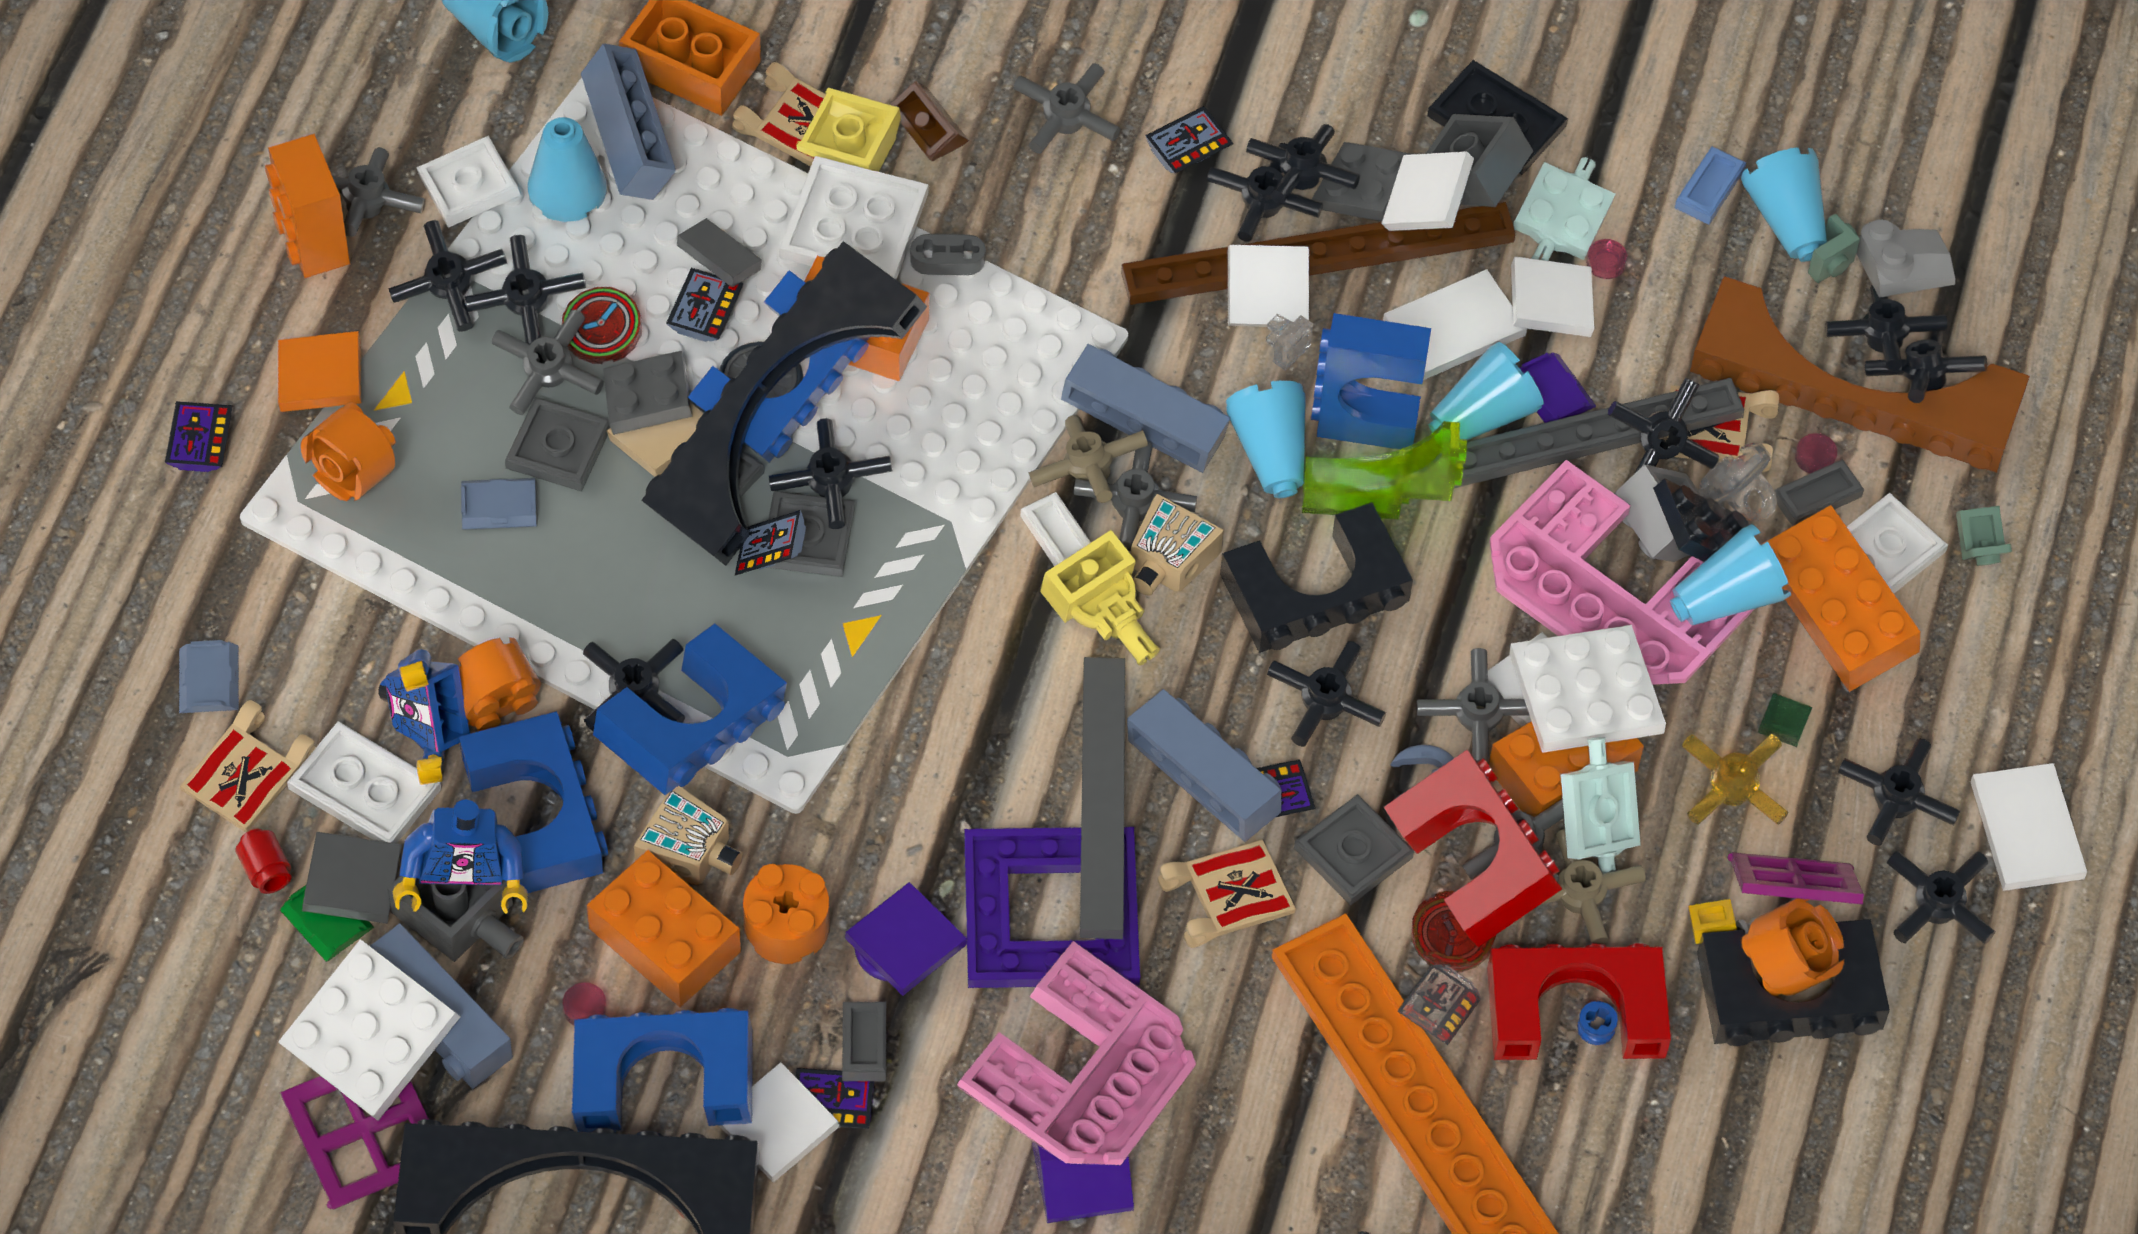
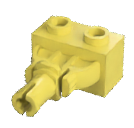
[1040,530,1160,666]

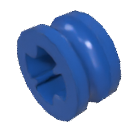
[1577,1001,1618,1045]

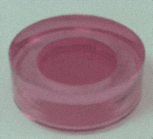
[1586,239,1627,279]
[1795,433,1837,474]
[562,983,606,1025]

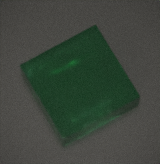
[1758,693,1813,747]

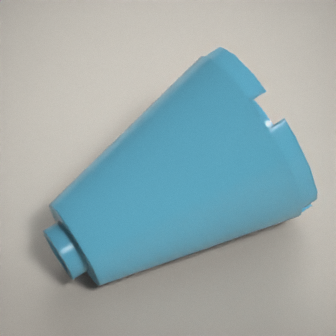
[442,0,549,63]
[527,117,607,222]
[1741,147,1827,262]
[1428,341,1544,445]
[1226,380,1306,498]
[1670,524,1791,626]

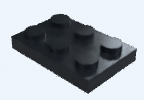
[1653,479,1749,562]

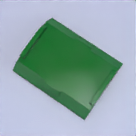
[280,885,375,962]

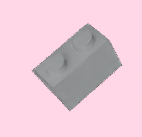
[1614,464,1702,562]

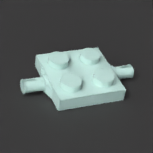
[1513,157,1615,261]
[1561,737,1641,873]

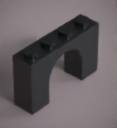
[1220,502,1413,653]
[1697,919,1890,1046]

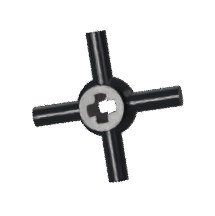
[1246,124,1360,204]
[1207,143,1323,242]
[389,220,507,332]
[465,235,587,344]
[1825,285,1947,371]
[1865,331,1987,403]
[1608,377,1719,475]
[769,418,892,529]
[583,639,685,731]
[1267,641,1386,747]
[1838,738,1961,846]
[1887,851,1996,944]

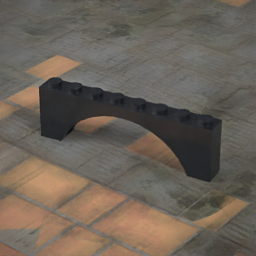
[641,241,927,566]
[393,1119,759,1234]

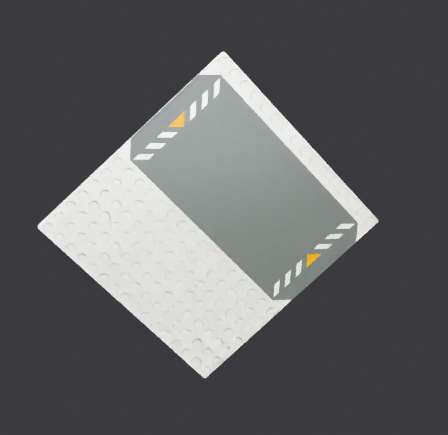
[240,78,1128,814]

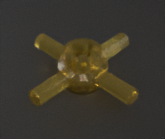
[1682,734,1788,825]

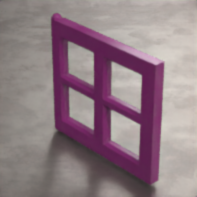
[1727,852,1864,905]
[280,1076,428,1210]

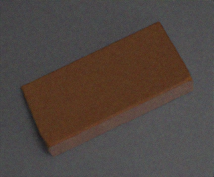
[890,80,969,161]

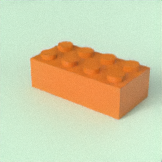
[1761,505,1921,692]

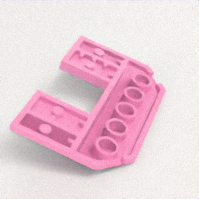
[1489,460,1754,685]
[957,941,1196,1165]

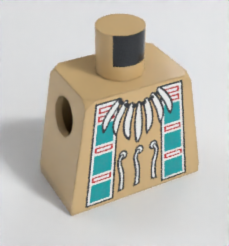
[1131,494,1224,596]
[634,786,743,885]

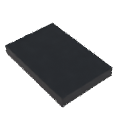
[1427,60,1568,175]

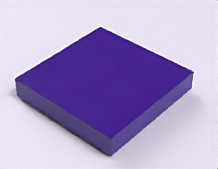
[845,882,967,996]

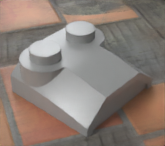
[1856,219,1955,297]

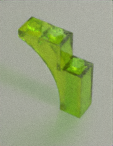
[1302,421,1467,520]

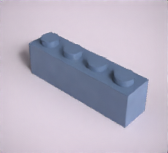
[581,43,676,200]
[1061,344,1231,473]
[1127,689,1281,842]
[370,923,513,1089]

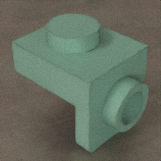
[1808,214,1860,283]
[1956,506,2012,566]

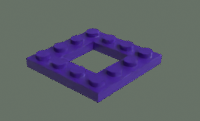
[964,827,1140,988]

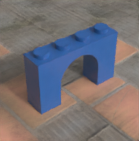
[688,270,870,463]
[1311,313,1431,452]
[593,623,787,795]
[459,711,608,893]
[572,1008,753,1132]

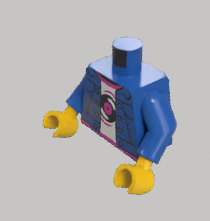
[378,649,470,785]
[393,800,528,914]

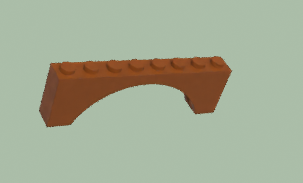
[1690,276,2030,473]

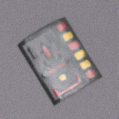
[1397,965,1481,1046]

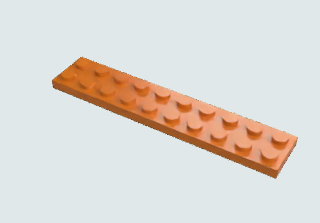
[1272,913,1559,1234]

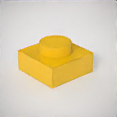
[1688,899,1737,944]

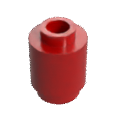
[235,828,291,894]

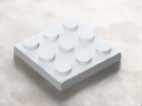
[779,156,929,280]
[1509,625,1666,753]
[278,939,460,1120]

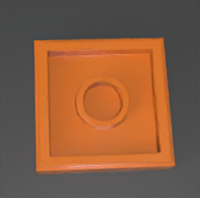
[278,331,361,412]

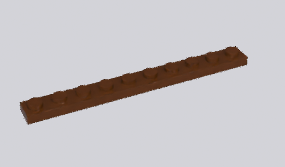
[1121,202,1516,305]

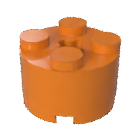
[301,402,396,501]
[458,637,541,731]
[743,864,830,964]
[1742,898,1844,996]

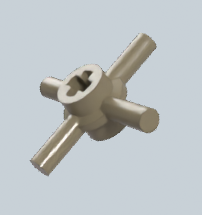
[1028,415,1148,503]
[1540,829,1646,944]

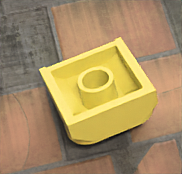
[796,88,901,172]

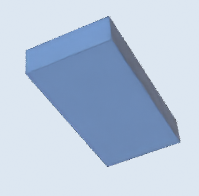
[1675,146,1746,225]

